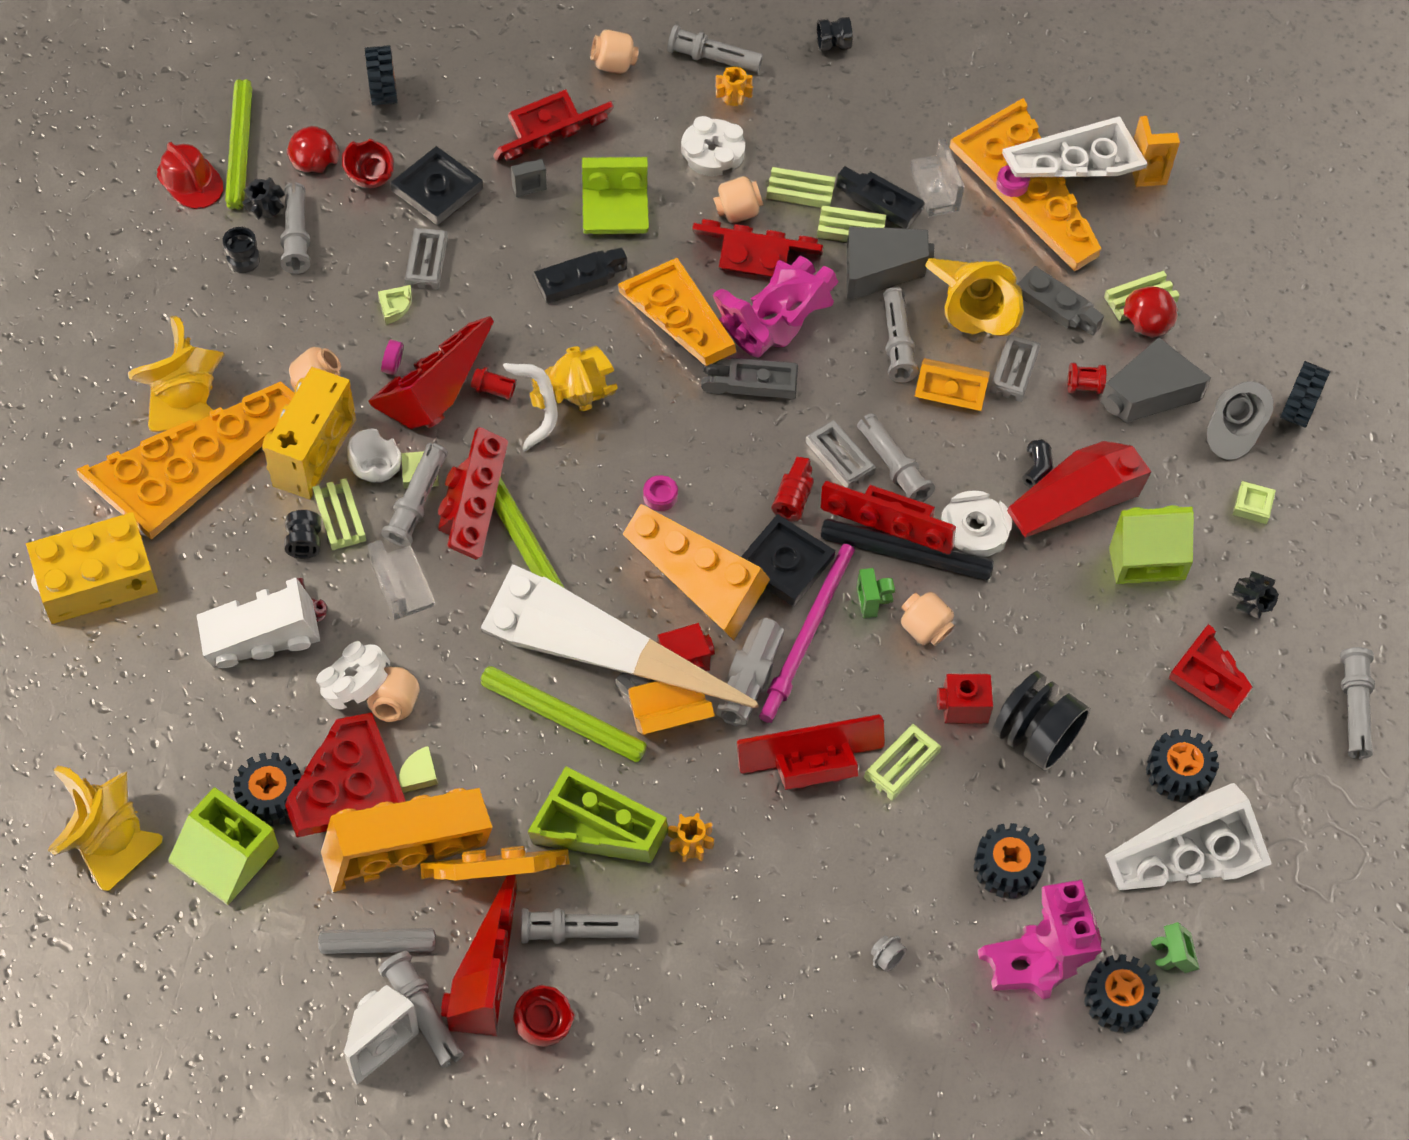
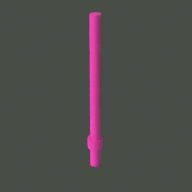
[759,544,855,723]

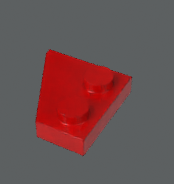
[1168,624,1253,719]

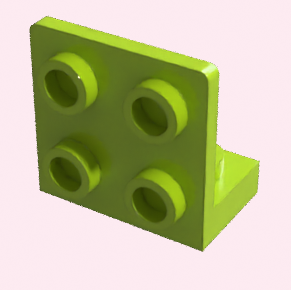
[582,157,649,234]

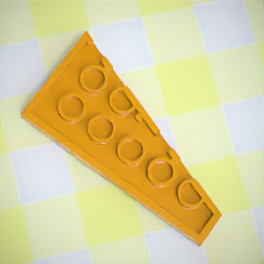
[949,98,1102,271]
[76,381,294,540]

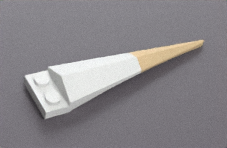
[481,564,759,708]

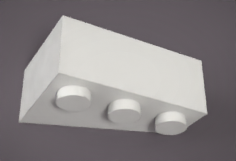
[197,578,320,668]

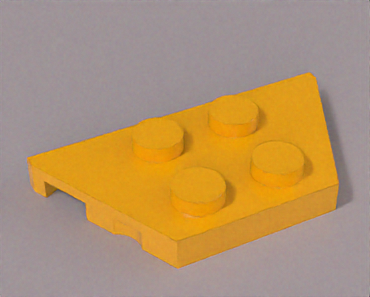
[420,846,569,880]

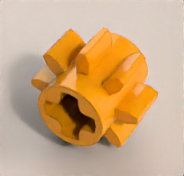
[715,67,753,106]
[668,813,714,862]

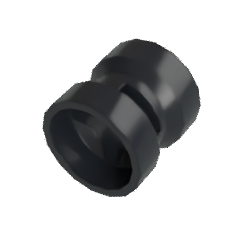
[816,17,853,51]
[222,227,260,273]
[284,510,322,559]

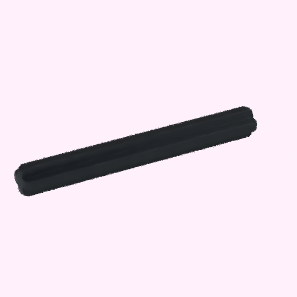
[821,519,994,580]

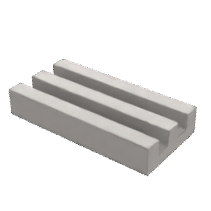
[405,228,448,290]
[989,335,1041,402]
[806,420,876,489]

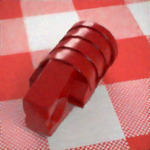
[771,457,814,521]

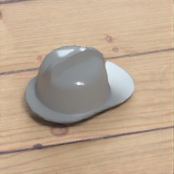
[1207,381,1274,460]

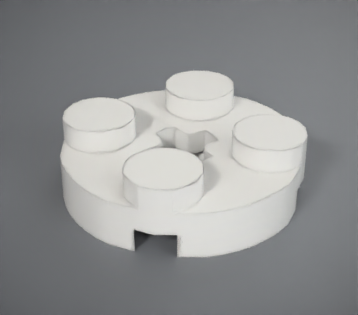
[681,116,745,176]
[941,491,1012,557]
[316,641,390,709]

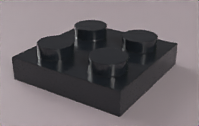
[390,146,483,226]
[741,514,836,606]

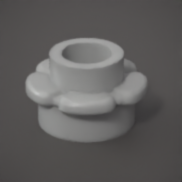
[871,936,907,972]

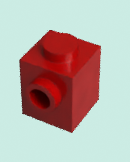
[657,623,715,671]
[937,674,993,724]

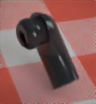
[1022,439,1054,488]

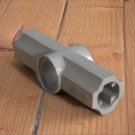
[716,617,784,726]

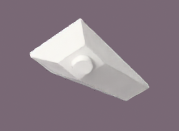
[1002,116,1148,177]
[1105,783,1272,890]

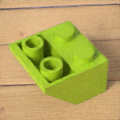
[1109,505,1194,584]
[168,787,279,905]

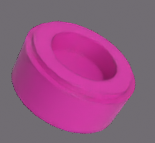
[996,165,1030,197]
[381,339,404,375]
[643,475,678,511]

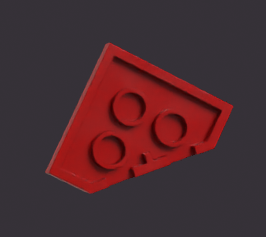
[285,712,406,838]

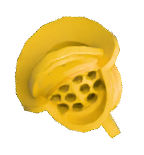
[925,258,1024,336]
[128,316,225,432]
[48,765,163,891]

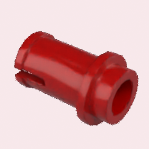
[471,367,517,401]

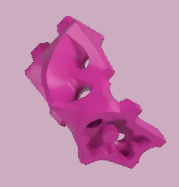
[713,256,838,358]
[978,880,1102,999]

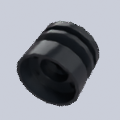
[992,670,1091,771]

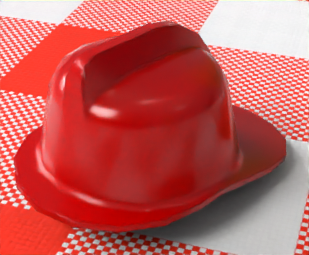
[157,142,223,209]

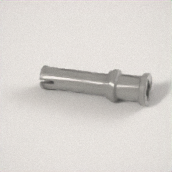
[667,25,763,74]
[280,183,311,274]
[883,287,919,382]
[857,413,935,502]
[381,443,448,547]
[1340,647,1375,759]
[521,908,639,943]
[378,951,464,1068]

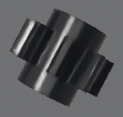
[242,177,286,220]
[1232,571,1279,618]

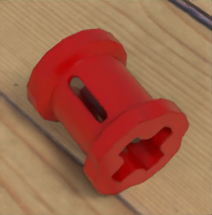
[1067,363,1107,394]

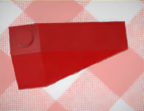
[368,316,494,429]
[1007,441,1152,538]
[441,874,517,1036]

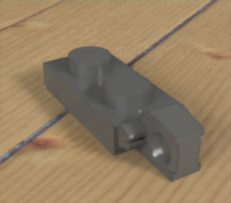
[1017,266,1104,335]

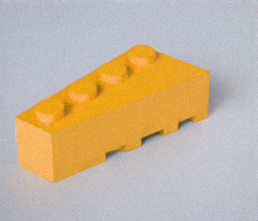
[623,504,770,641]
[321,788,493,892]

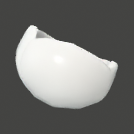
[347,429,402,483]

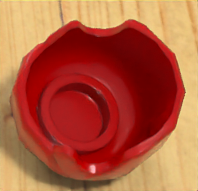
[287,126,340,173]
[342,139,394,189]
[1124,286,1178,338]
[513,985,574,1047]

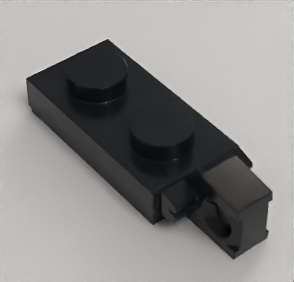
[836,166,925,229]
[534,247,627,304]

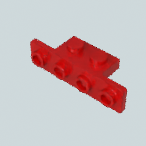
[493,89,614,162]
[692,219,824,278]
[438,427,508,560]
[820,481,956,554]
[737,714,885,790]

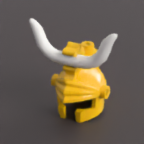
[503,346,618,452]

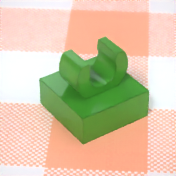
[856,568,895,618]
[1151,922,1200,973]

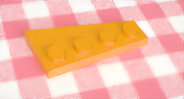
[618,258,736,366]

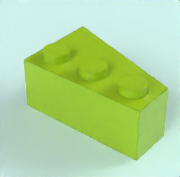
[528,766,668,863]

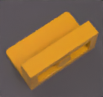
[1132,116,1180,187]
[914,358,990,411]
[628,681,715,734]

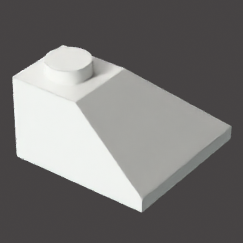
[344,985,420,1084]

